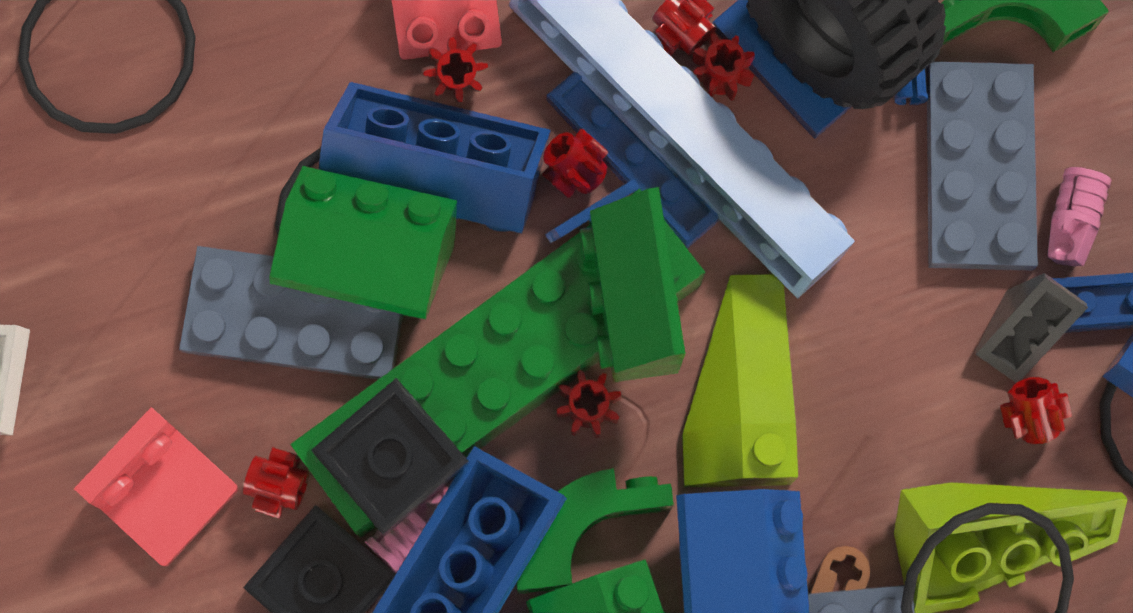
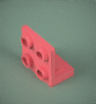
[391,0,502,60]
[74,407,238,567]

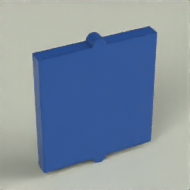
[544,179,640,243]

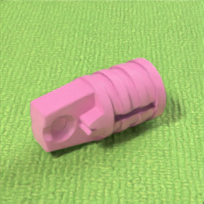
[1048,167,1112,266]
[365,485,448,574]

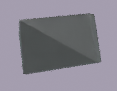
[975,273,1088,383]

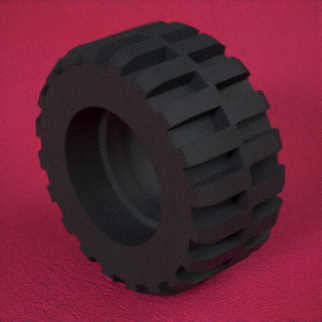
[746,0,946,109]

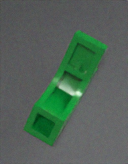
[941,0,1109,52]
[517,468,674,594]

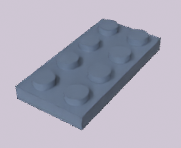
[926,61,1038,271]
[179,246,403,380]

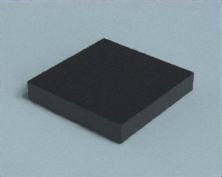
[311,378,469,536]
[243,505,396,613]

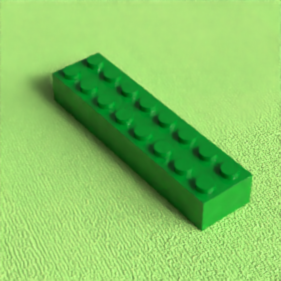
[290,188,705,539]

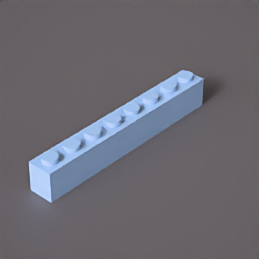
[509,0,855,299]

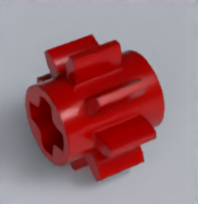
[652,0,716,56]
[692,34,755,101]
[422,37,488,103]
[542,129,608,198]
[556,370,622,438]
[1000,377,1072,444]
[243,447,309,519]

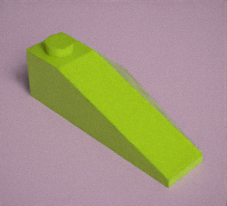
[682,274,798,487]
[894,482,1128,613]

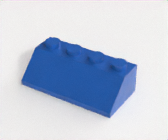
[318,82,551,233]
[372,446,567,613]
[676,489,810,613]

